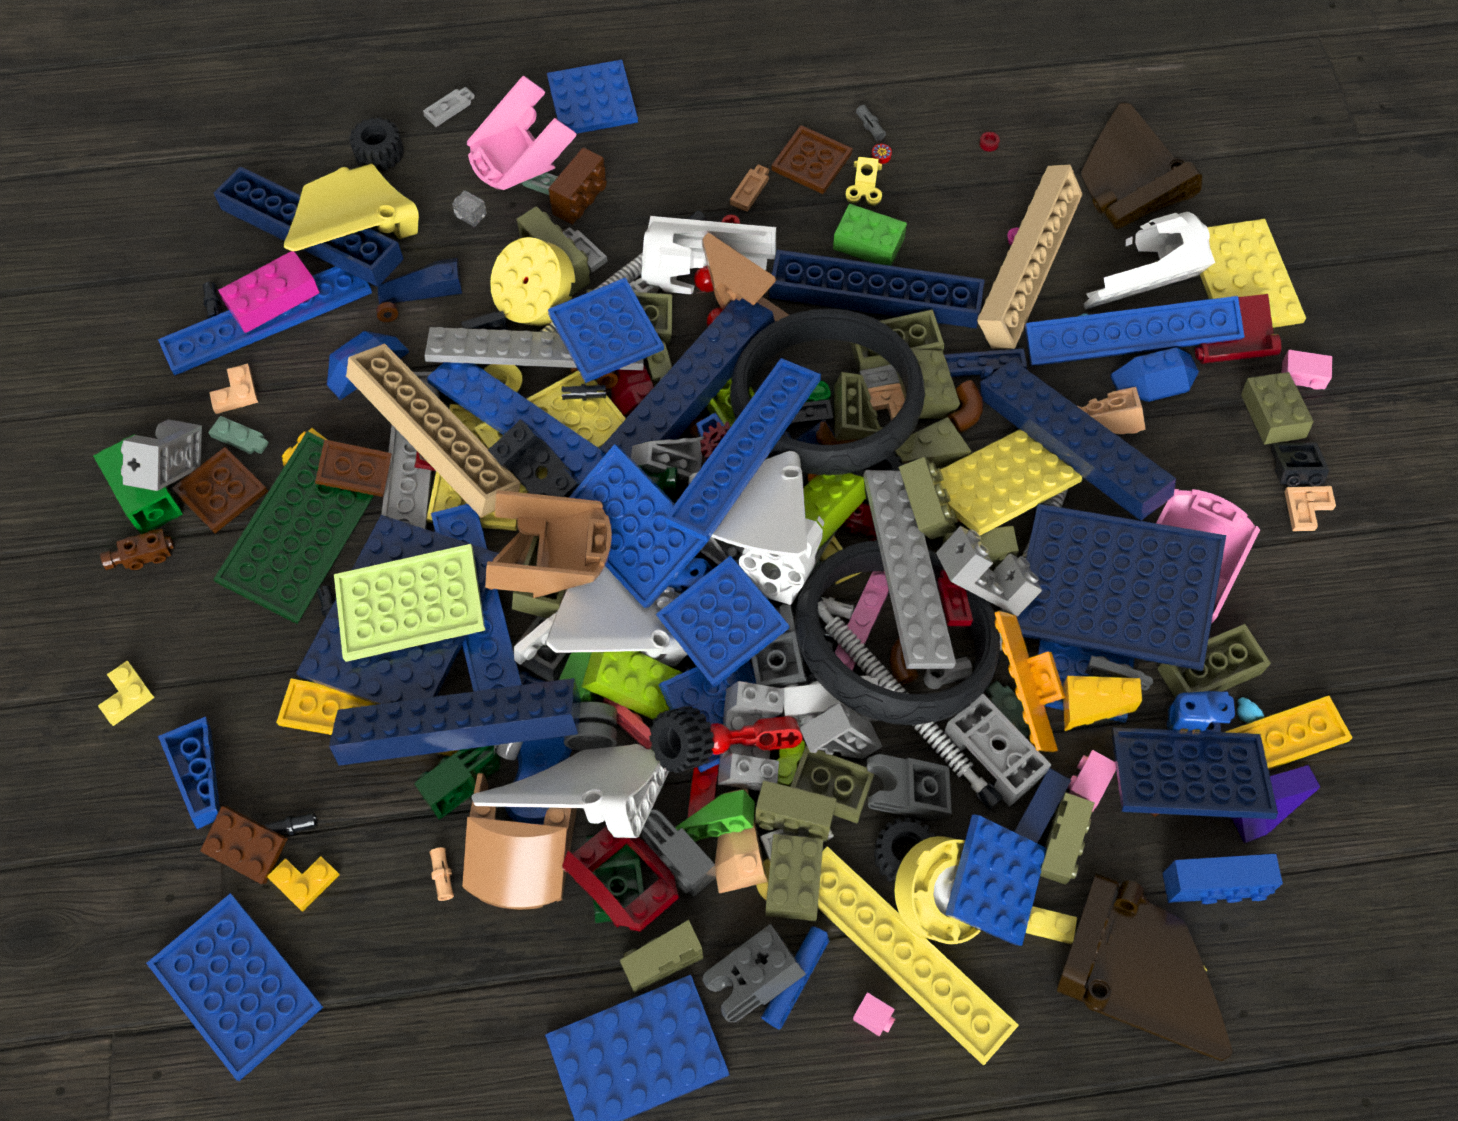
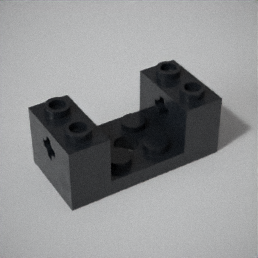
[488,419,581,498]

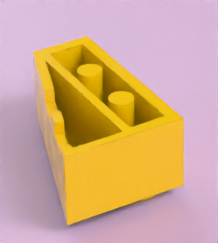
[1062,676,1142,731]

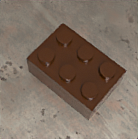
[548,147,607,225]

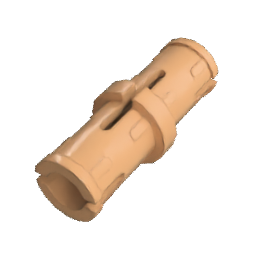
[429,847,454,901]

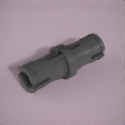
[856,105,886,141]

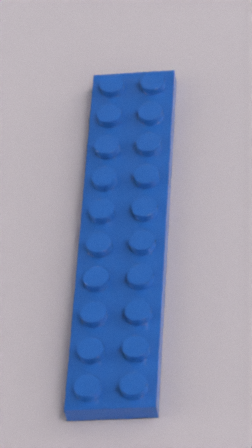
[158,266,372,376]
[1025,296,1245,366]
[665,358,821,542]
[427,362,606,483]
[431,504,522,691]

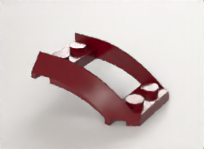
[562,826,679,931]

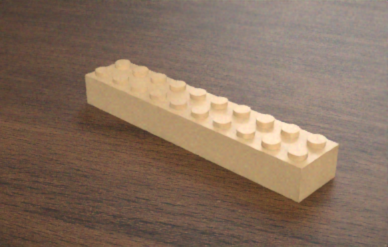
[977,165,1083,349]
[346,344,521,517]

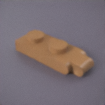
[730,164,769,212]

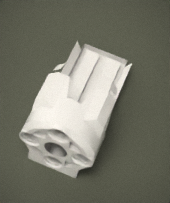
[1084,211,1215,309]
[642,216,776,294]
[739,516,838,605]

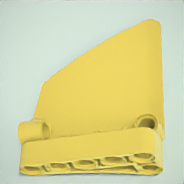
[284,164,419,251]

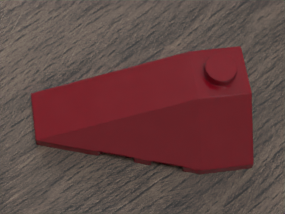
[611,363,654,418]

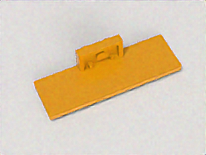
[995,611,1066,752]

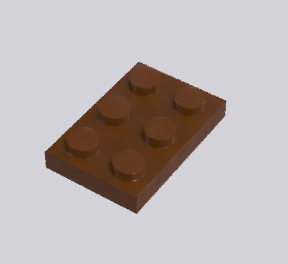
[315,439,392,497]
[200,806,288,884]

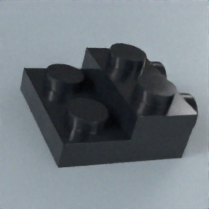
[1271,442,1329,487]

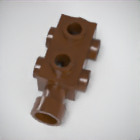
[100,529,174,570]

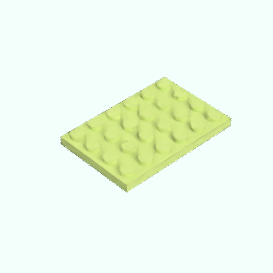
[334,544,486,662]

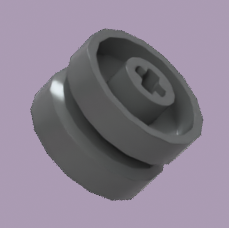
[564,702,617,751]

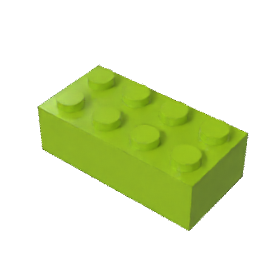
[803,473,866,551]
[582,651,682,720]

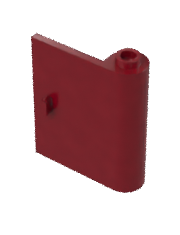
[1195,294,1281,364]

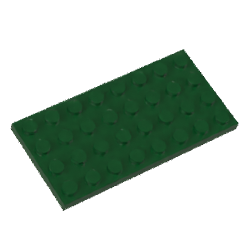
[214,431,375,624]

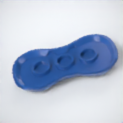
[505,736,572,825]

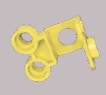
[846,157,882,206]

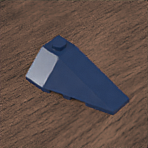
[378,258,462,305]

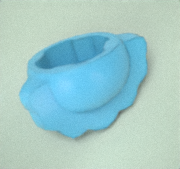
[1237,697,1264,723]

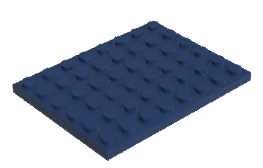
[1015,504,1227,671]
[296,515,499,705]

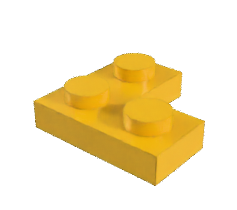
[267,856,340,912]

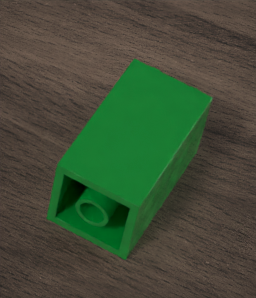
[94,434,183,534]

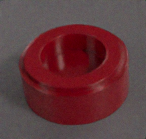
[979,132,1000,152]

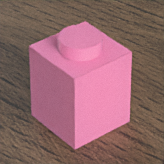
[853,992,895,1036]

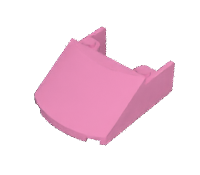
[467,76,576,190]
[1156,489,1260,624]

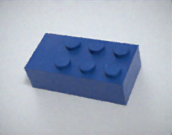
[1163,854,1283,904]

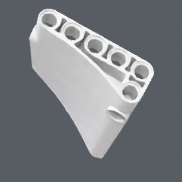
[689,451,807,557]
[546,566,687,666]
[472,744,669,838]

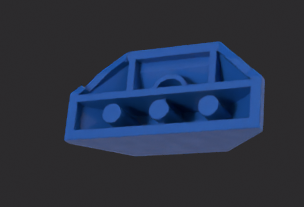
[327,331,409,400]
[1110,348,1199,402]

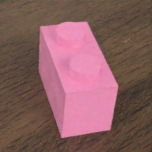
[1281,350,1332,389]
[1067,750,1116,812]

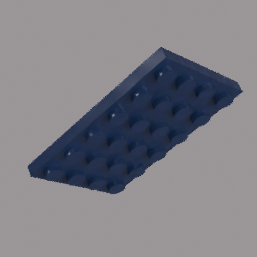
[1111,727,1278,819]

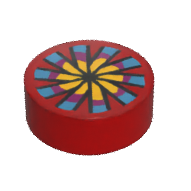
[871,144,892,164]

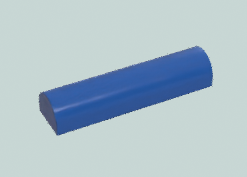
[761,926,829,1030]

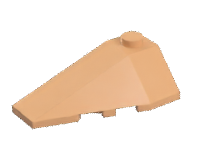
[1077,387,1146,434]
[715,788,768,893]

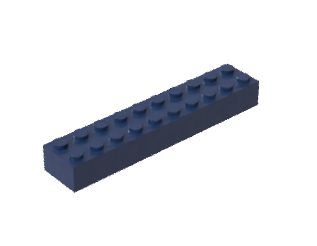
[213,167,403,287]
[769,250,985,328]
[600,298,775,458]
[981,359,1176,521]
[329,678,581,765]

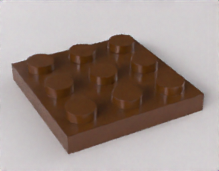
[771,125,853,194]
[172,447,268,533]

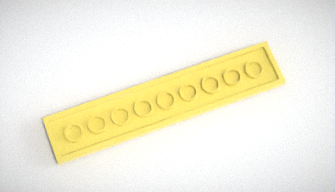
[818,846,1019,1066]

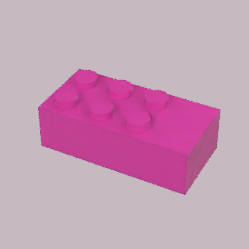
[218,251,319,333]

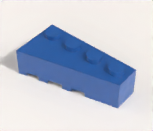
[158,717,220,829]

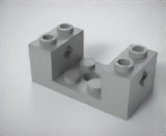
[121,419,202,491]
[936,526,1042,616]
[718,681,784,791]
[943,694,1051,807]

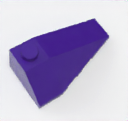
[1231,765,1320,843]

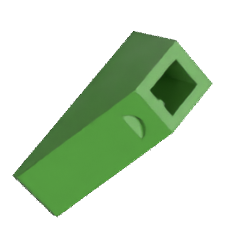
[676,789,755,842]

